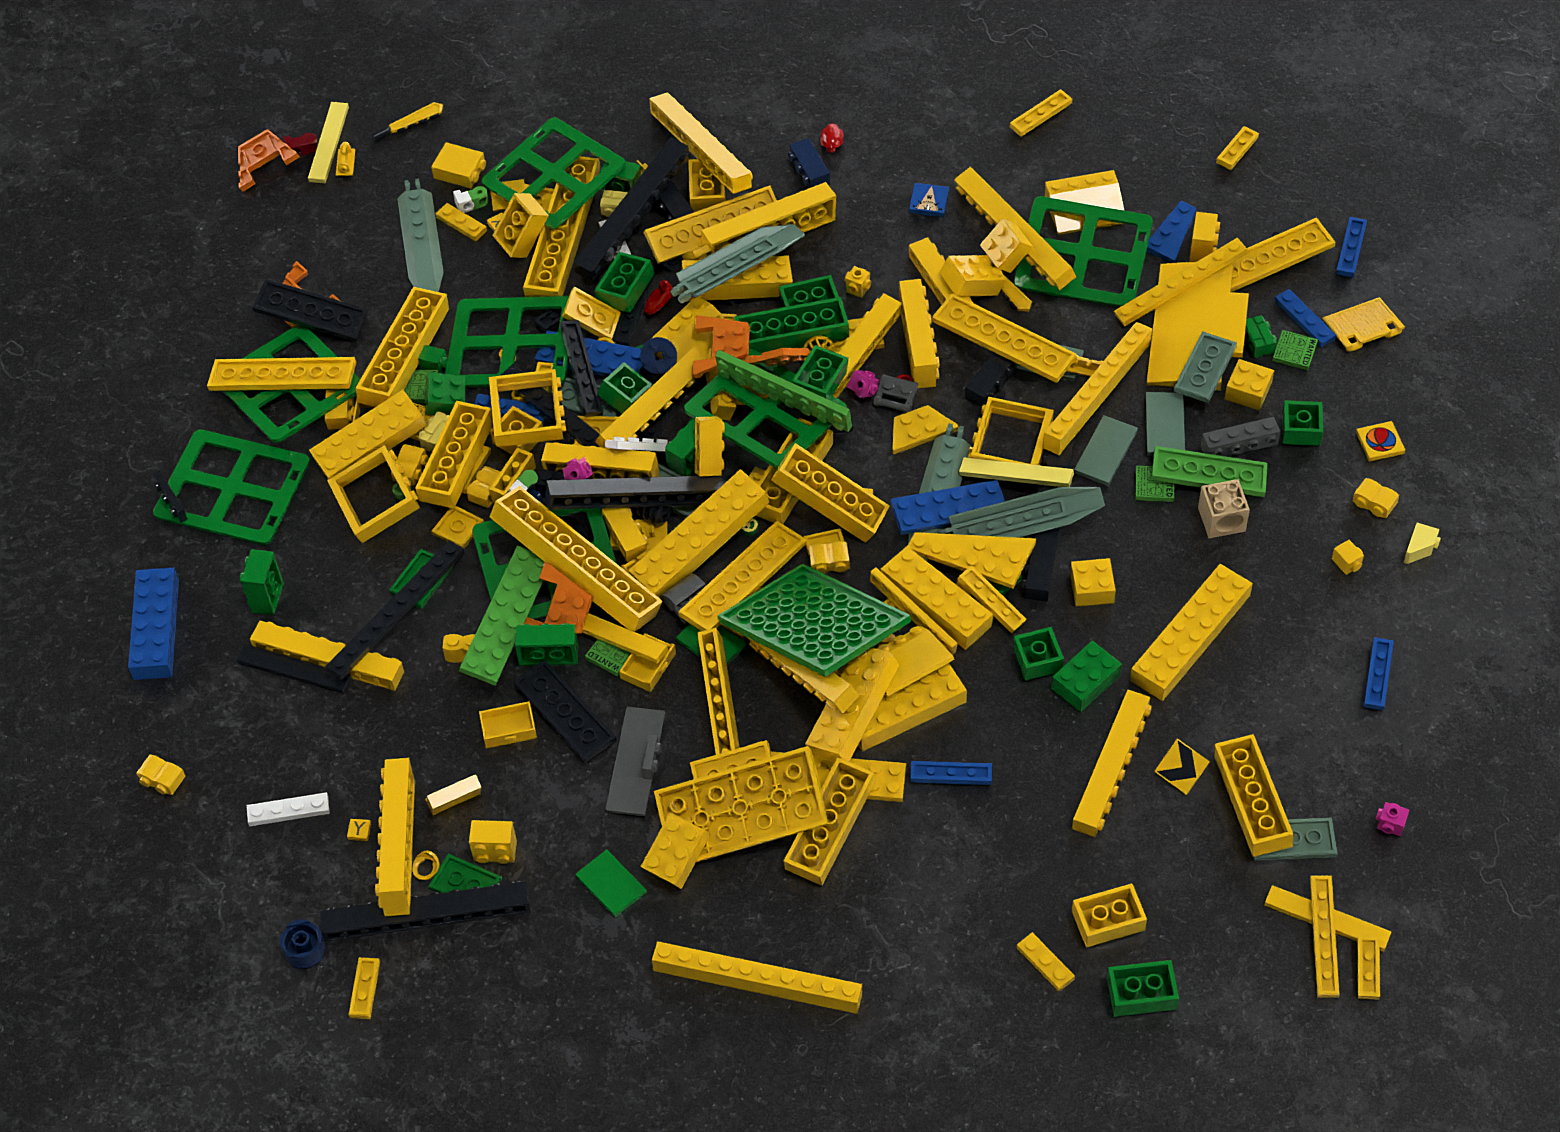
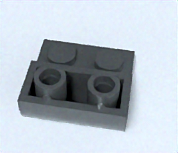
[660,574,705,625]

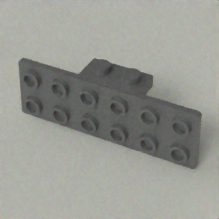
[606,707,665,816]

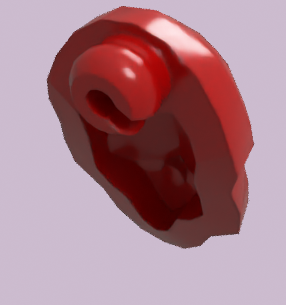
[820,123,844,153]
[644,280,673,315]

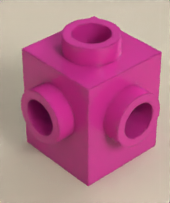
[847,370,880,398]
[562,457,593,480]
[1375,802,1409,836]

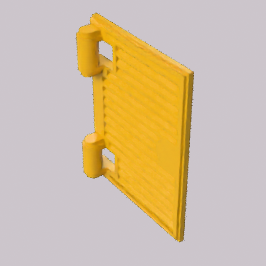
[1322,297,1405,352]

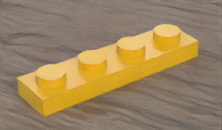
[1010,89,1072,137]
[957,565,1027,633]

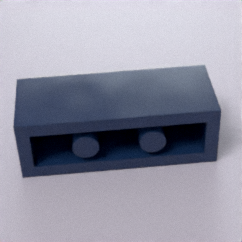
[788,138,830,188]

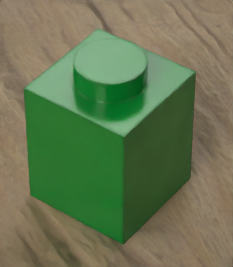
[418,345,448,373]

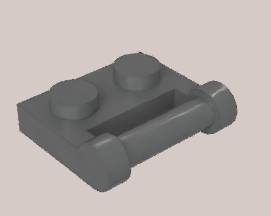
[873,375,918,413]

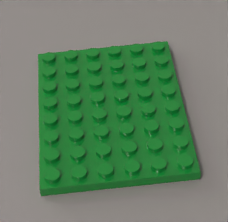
[717,564,911,677]

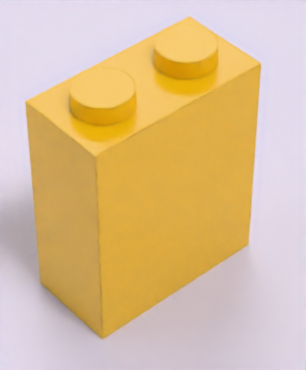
[431,142,486,189]

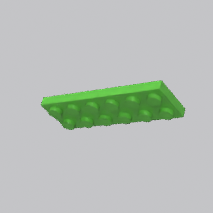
[1151,446,1267,497]

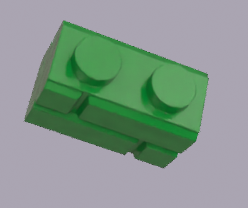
[1245,315,1277,358]

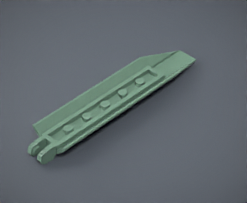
[397,178,444,292]
[670,224,805,303]
[909,424,971,561]
[937,487,1105,538]

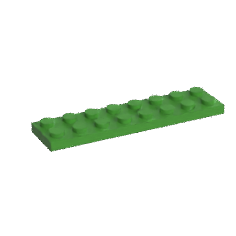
[715,350,852,432]
[459,545,544,686]

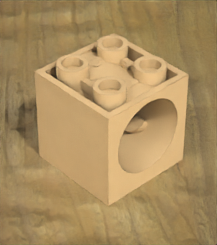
[1198,479,1250,538]

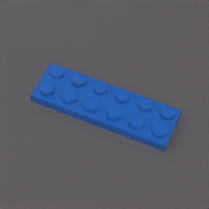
[535,330,644,377]
[890,480,1005,535]

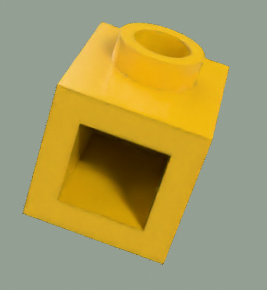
[1332,540,1364,575]

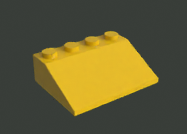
[1045,170,1124,235]
[651,296,721,363]
[877,626,955,696]

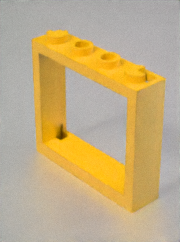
[489,369,566,447]
[968,397,1054,466]
[327,445,420,543]

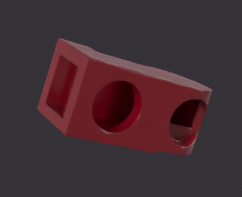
[283,133,318,156]

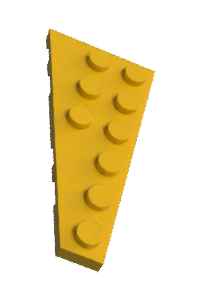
[908,532,1036,589]

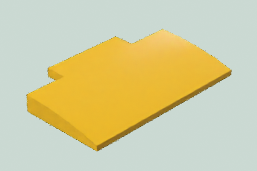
[1147,262,1249,391]
[654,740,828,862]

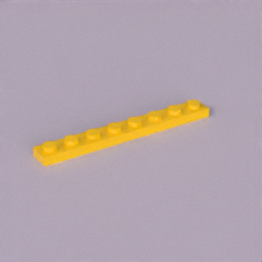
[1114,238,1248,327]

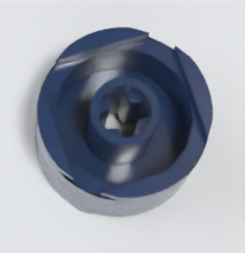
[640,337,677,375]
[280,919,326,968]

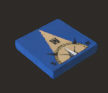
[909,183,949,217]

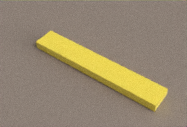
[308,102,349,183]
[959,457,1074,487]

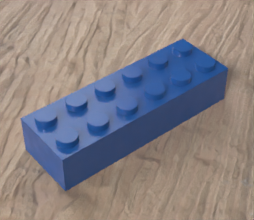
[128,568,179,680]

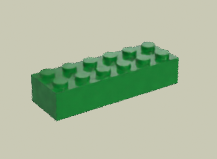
[734,297,849,354]

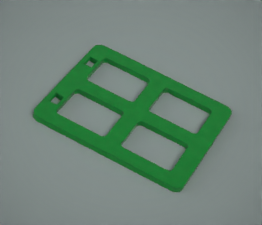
[482,117,626,229]
[1014,196,1153,307]
[445,296,569,388]
[223,325,360,443]
[684,349,847,469]
[153,430,310,545]
[472,506,617,620]

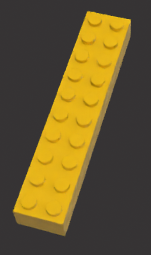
[523,156,601,297]
[490,486,663,632]

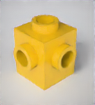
[844,266,872,298]

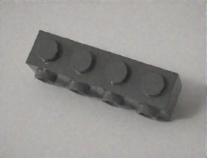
[1201,417,1280,457]

